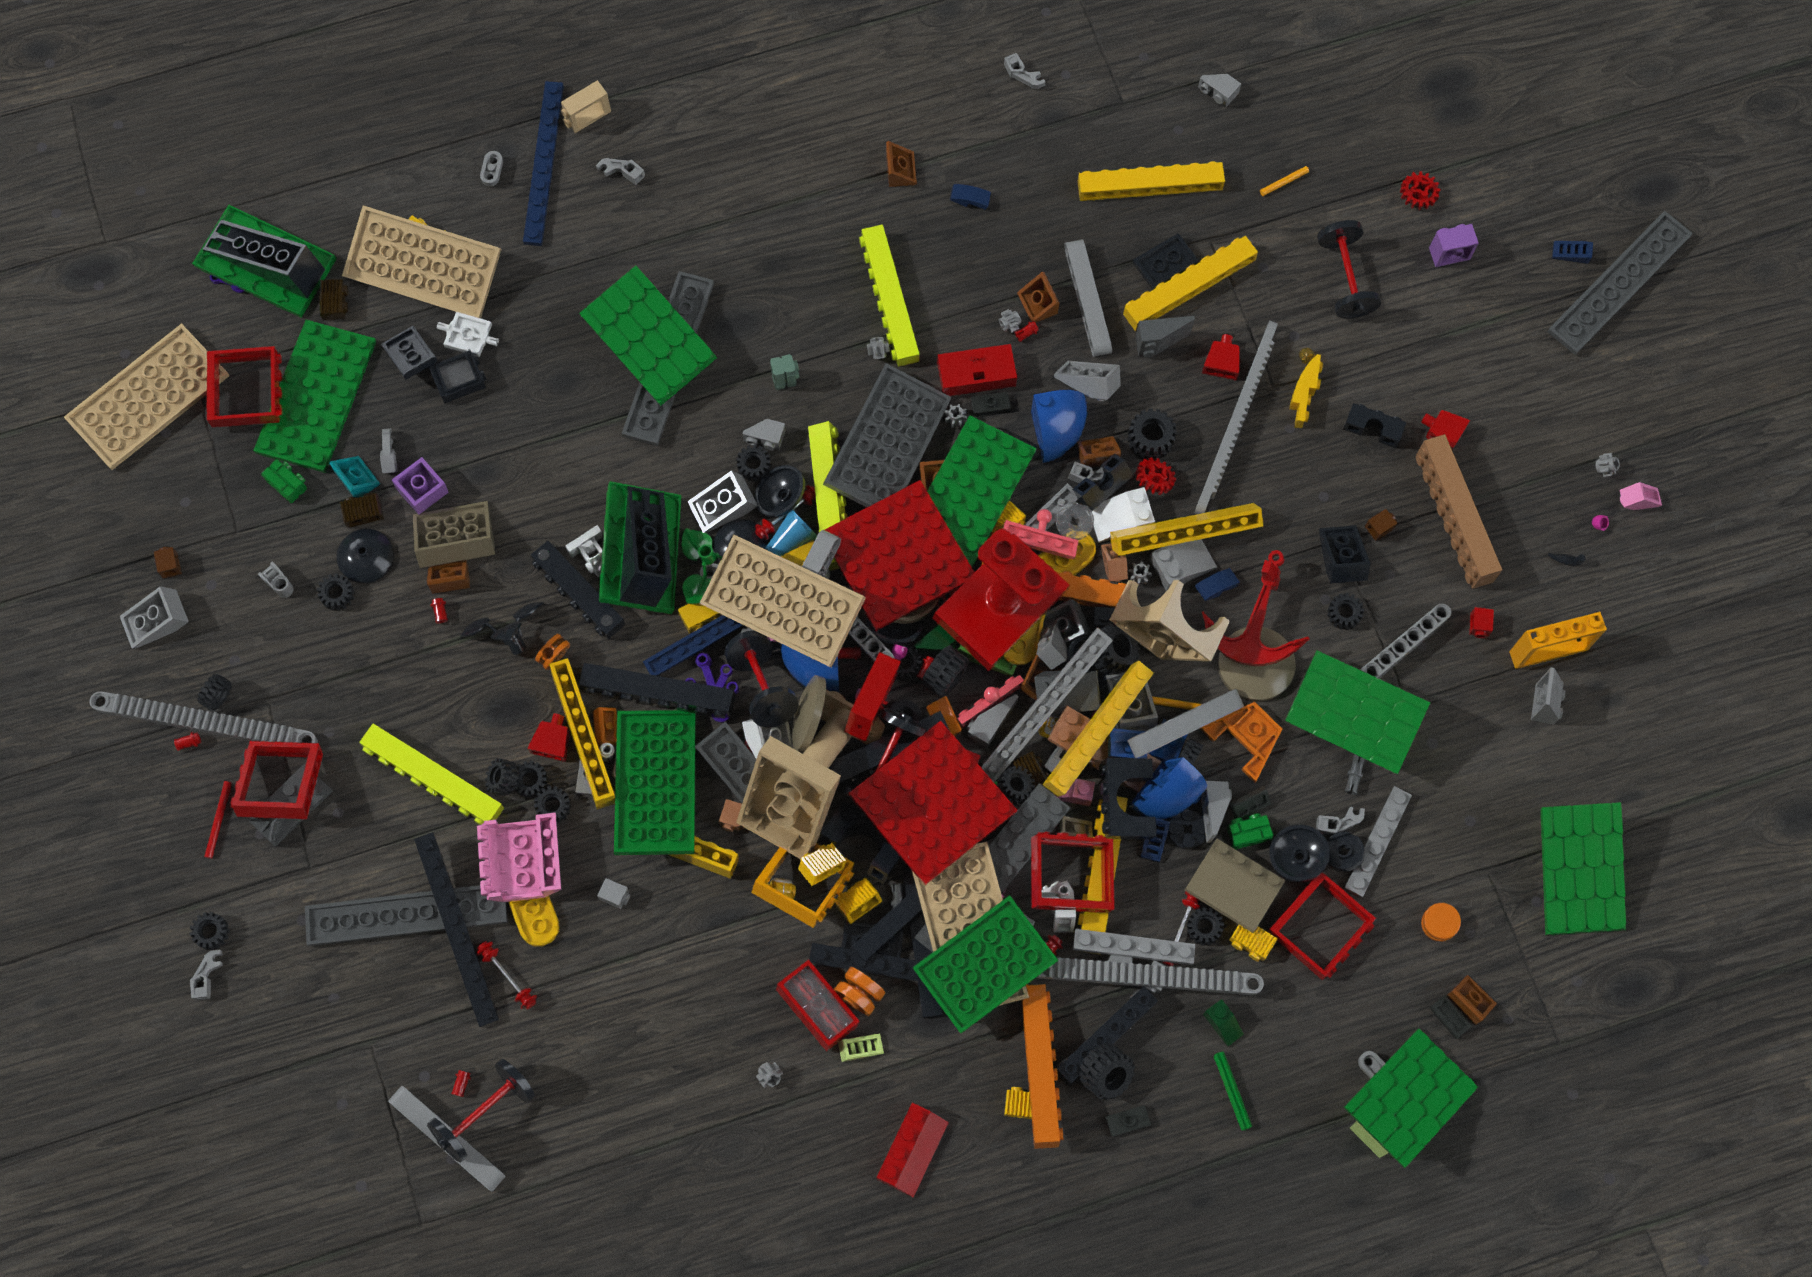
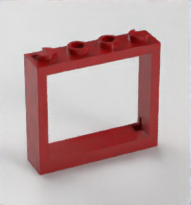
[207,346,282,427]
[231,741,323,819]
[1031,831,1114,913]
[1267,872,1376,980]

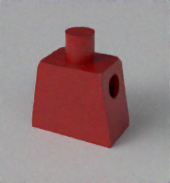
[1202,334,1239,380]
[1421,410,1470,450]
[528,713,570,762]

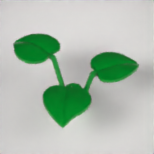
[682,528,722,604]

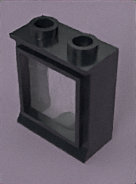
[429,349,487,404]

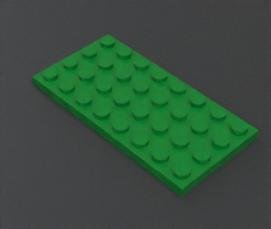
[253,320,377,473]
[927,416,1036,568]
[614,710,695,855]

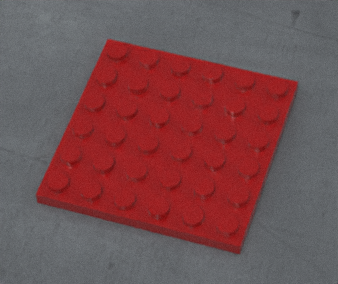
[825,480,975,631]
[849,721,1017,886]

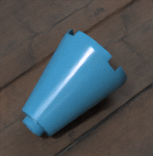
[766,510,817,556]

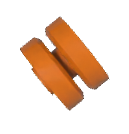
[834,967,886,1016]

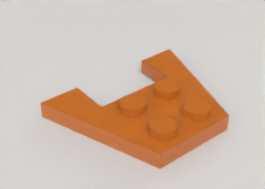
[1200,702,1282,783]

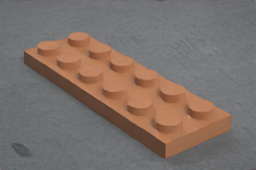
[1048,706,1161,793]

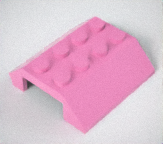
[477,813,561,902]

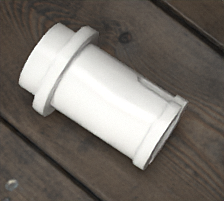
[599,743,615,762]

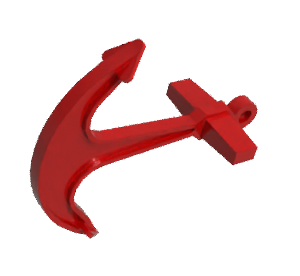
[1201,550,1310,666]

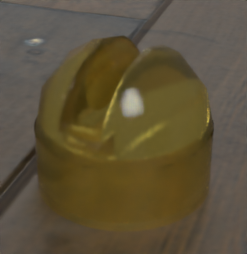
[1299,348,1315,364]

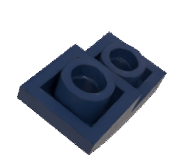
[950,184,991,210]
[1195,568,1240,601]

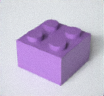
[1429,224,1478,267]
[392,457,448,515]

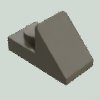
[1060,816,1092,837]

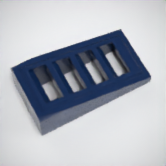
[1552,241,1593,264]
[1141,818,1170,862]

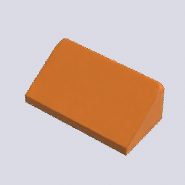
[926,696,962,736]
[593,707,617,748]

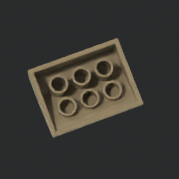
[413,501,495,568]
[1185,839,1285,933]

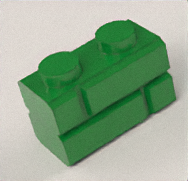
[261,459,307,503]
[1227,813,1273,850]

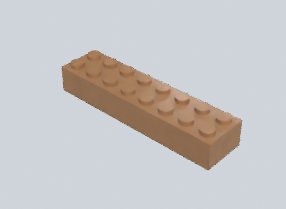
[1416,434,1502,589]

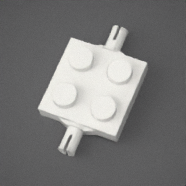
[437,312,499,357]

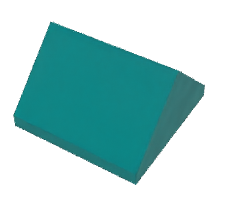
[329,456,380,498]

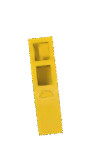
[1289,354,1323,428]

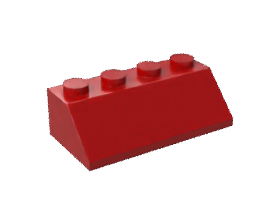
[876,1102,949,1198]

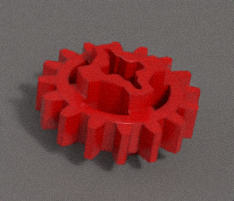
[1400,171,1441,210]
[1135,457,1176,495]

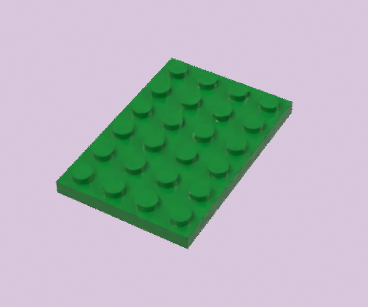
[913,895,1058,1034]

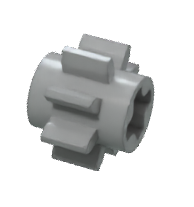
[999,309,1021,333]
[867,337,890,359]
[945,404,967,428]
[1596,453,1620,477]
[1128,561,1152,586]
[756,1062,783,1088]

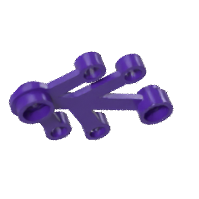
[685,653,739,723]

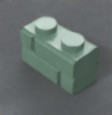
[770,354,800,390]

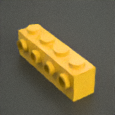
[670,836,738,879]

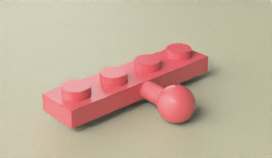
[1003,509,1078,560]
[957,675,1024,729]

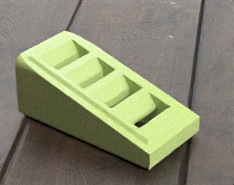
[838,1034,884,1062]

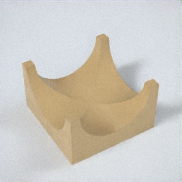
[1110,580,1230,661]

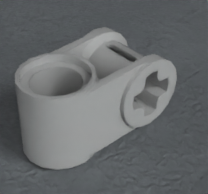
[258,562,294,598]

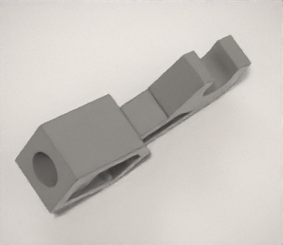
[1004,53,1046,89]
[596,158,645,185]
[380,428,398,473]
[1068,462,1104,483]
[1316,807,1365,836]
[190,950,223,1000]

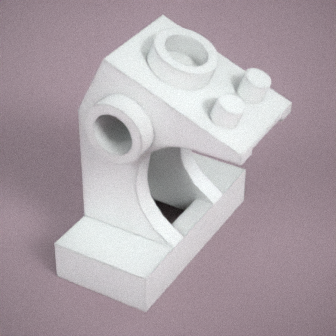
[566,525,603,577]
[1042,880,1076,932]

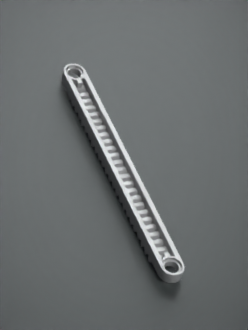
[1194,320,1278,514]
[89,692,318,743]
[1036,957,1264,995]

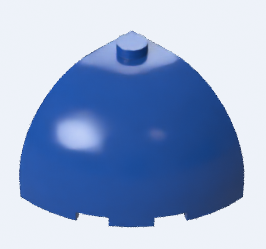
[1031,390,1087,463]
[780,643,839,693]
[1128,757,1207,820]

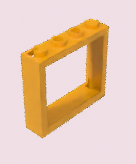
[1509,612,1607,669]
[751,843,854,928]

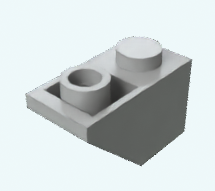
[1198,74,1241,107]
[743,419,786,451]
[1037,624,1068,670]

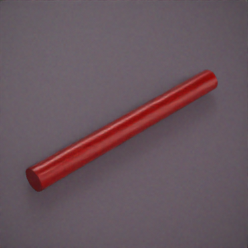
[204,781,232,859]

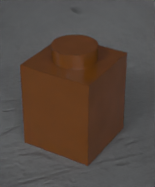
[1365,509,1397,541]
[154,547,182,578]

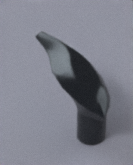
[1548,553,1586,566]

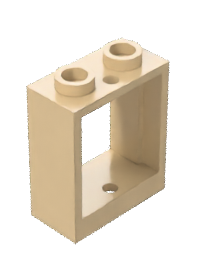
[561,80,611,133]

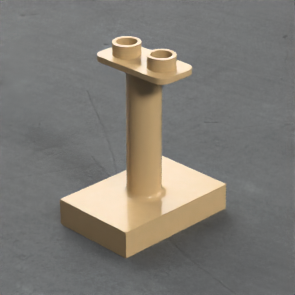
[736,690,885,859]

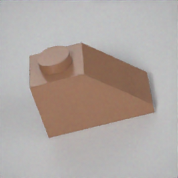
[1101,544,1128,582]
[719,799,745,832]

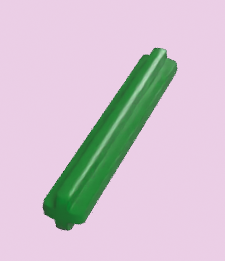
[1214,1052,1252,1131]

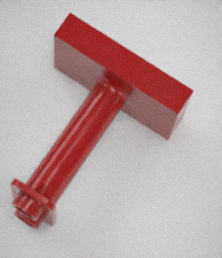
[933,529,1070,671]

